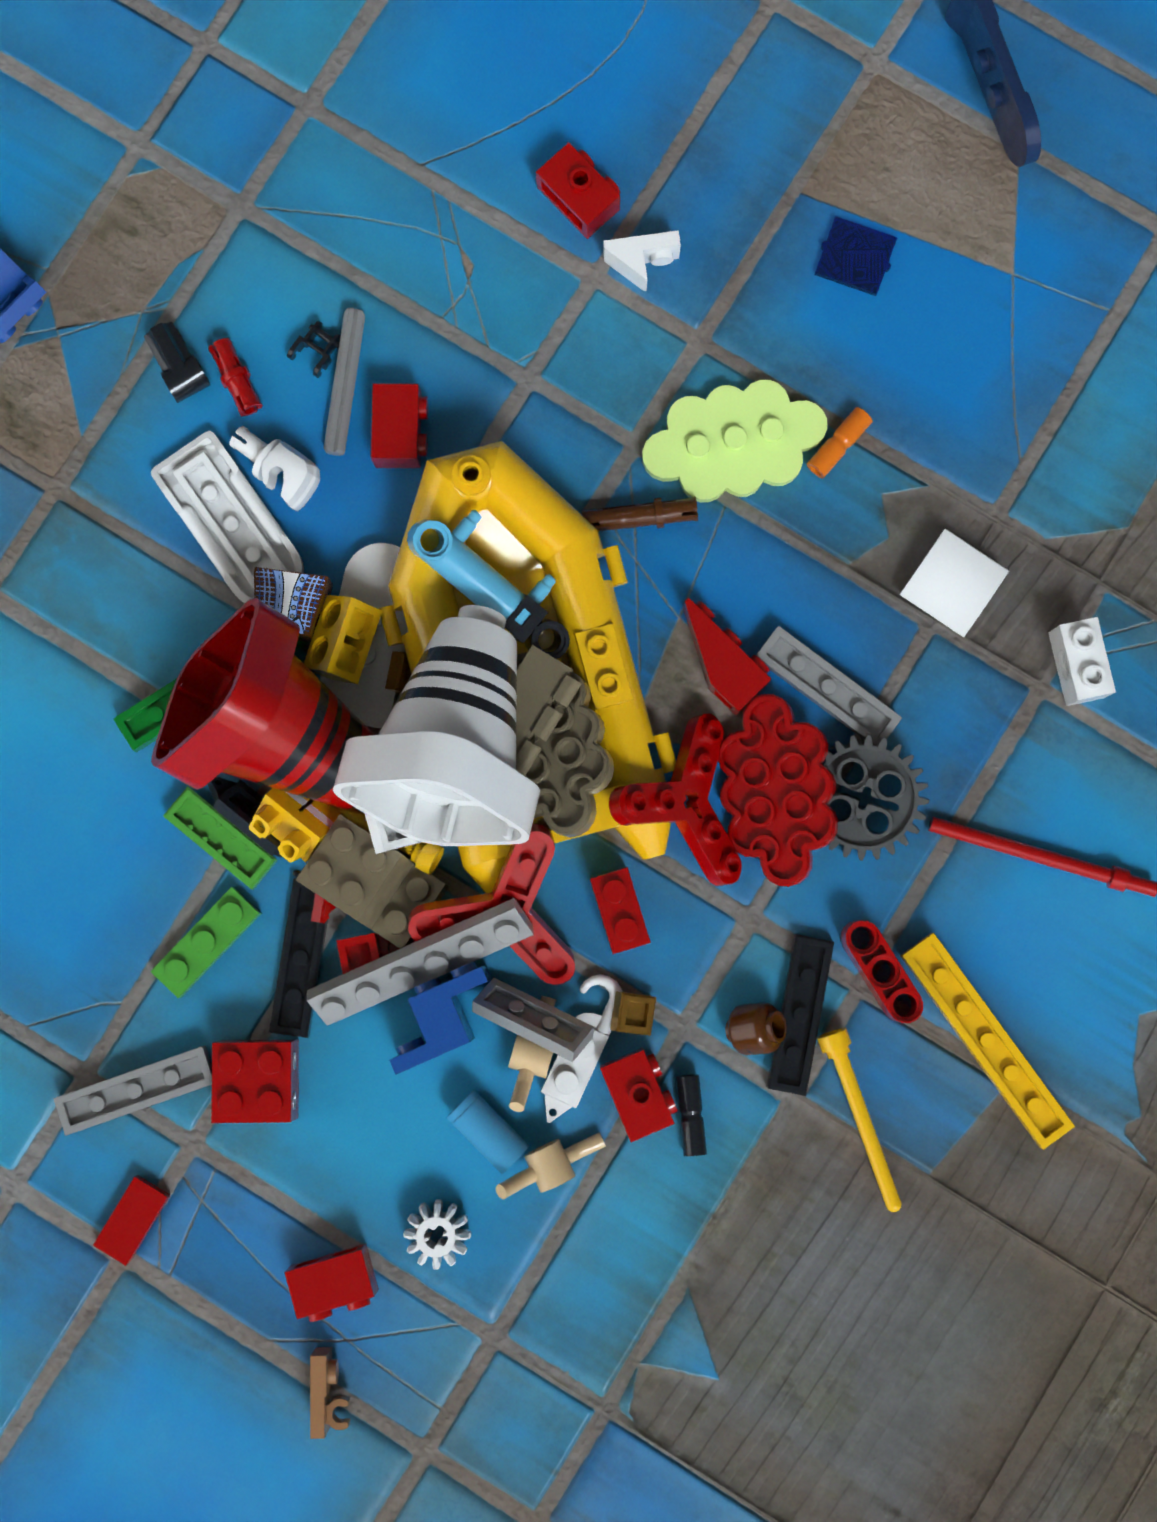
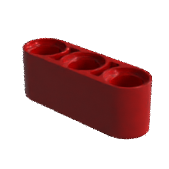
[840,920,923,1023]

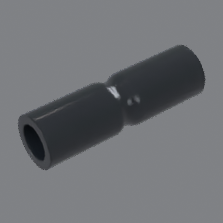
[676,1074,707,1156]

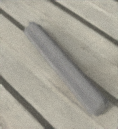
[324,308,365,456]

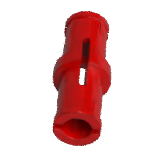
[208,338,263,416]

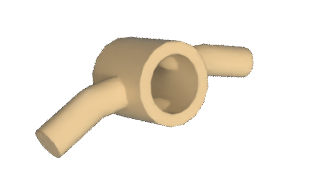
[508,995,556,1112]
[496,1132,606,1199]

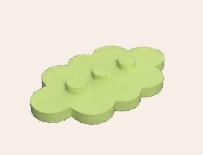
[642,380,827,503]

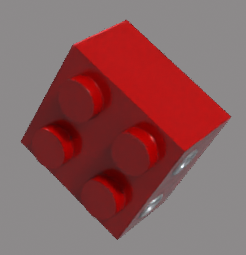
[211,1039,299,1123]

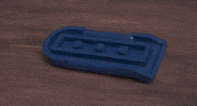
[945,0,1041,167]

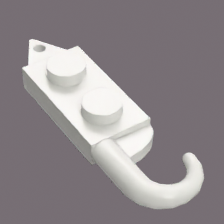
[541,974,623,1123]

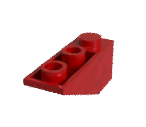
[683,598,771,716]

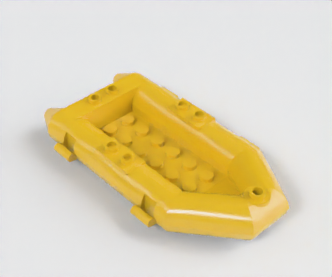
[379,441,676,893]

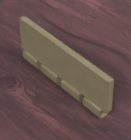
[516,645,581,776]

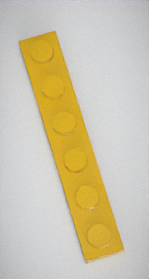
[900,933,1075,1150]

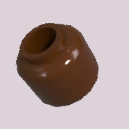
[725,1002,787,1055]

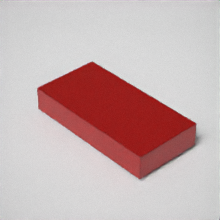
[93,1175,171,1266]

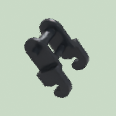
[287,321,341,378]

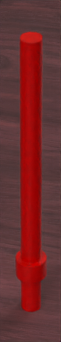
[928,816,1157,897]

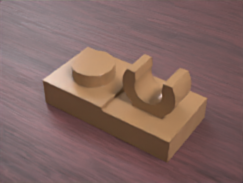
[310,1347,350,1439]

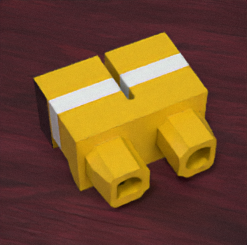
[249,788,347,863]

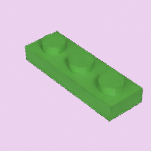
[150,887,262,998]

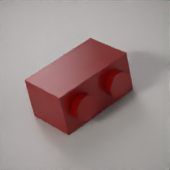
[371,383,428,468]
[590,867,651,954]
[284,1244,379,1322]

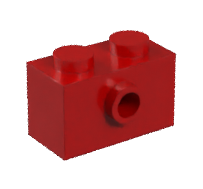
[536,142,620,239]
[600,1048,678,1142]

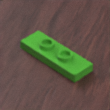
[163,786,278,890]

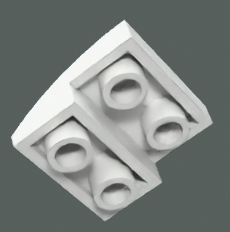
[900,528,1009,637]

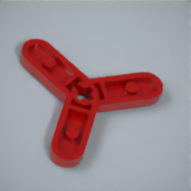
[609,713,742,886]
[408,824,575,985]

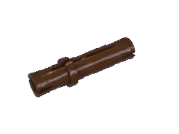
[582,496,698,531]

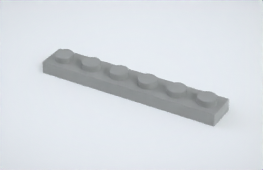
[307,898,534,1026]

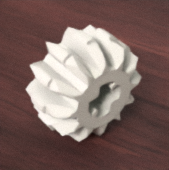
[403,1199,472,1270]

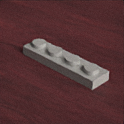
[756,626,902,746]
[53,1045,212,1136]

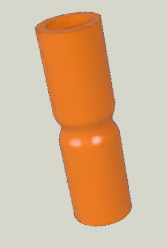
[807,407,873,479]

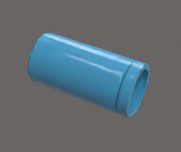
[447,1090,530,1174]

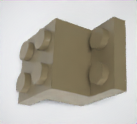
[296,815,449,949]

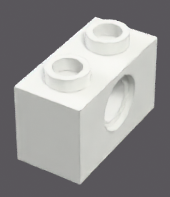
[1048,617,1116,706]

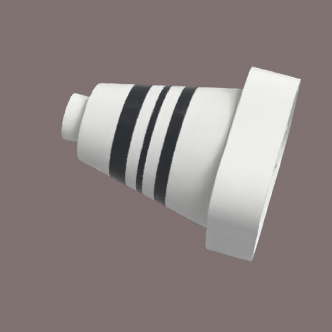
[333,605,540,846]

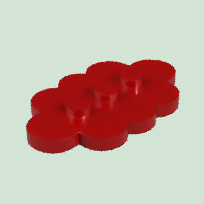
[718,694,838,887]

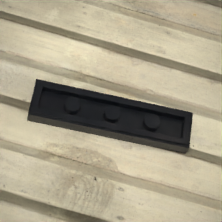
[269,878,328,1038]
[766,934,834,1096]

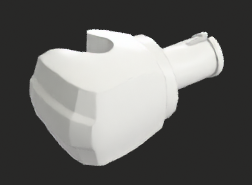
[229,426,320,511]

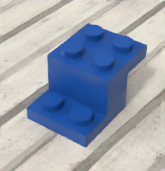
[0,248,46,343]
[389,962,492,1075]

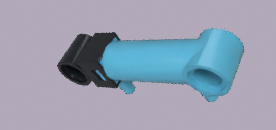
[407,510,570,659]

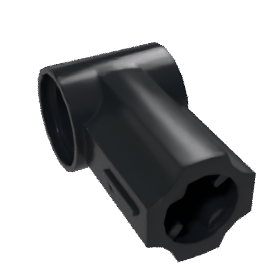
[144,322,211,403]

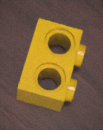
[304,595,382,684]

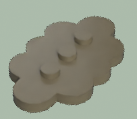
[517,652,614,838]

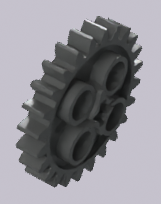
[823,734,929,861]

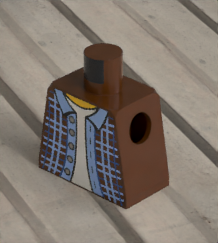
[254,567,333,642]

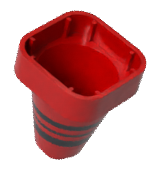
[151,598,375,809]

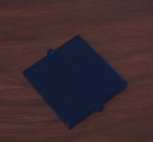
[815,217,897,296]

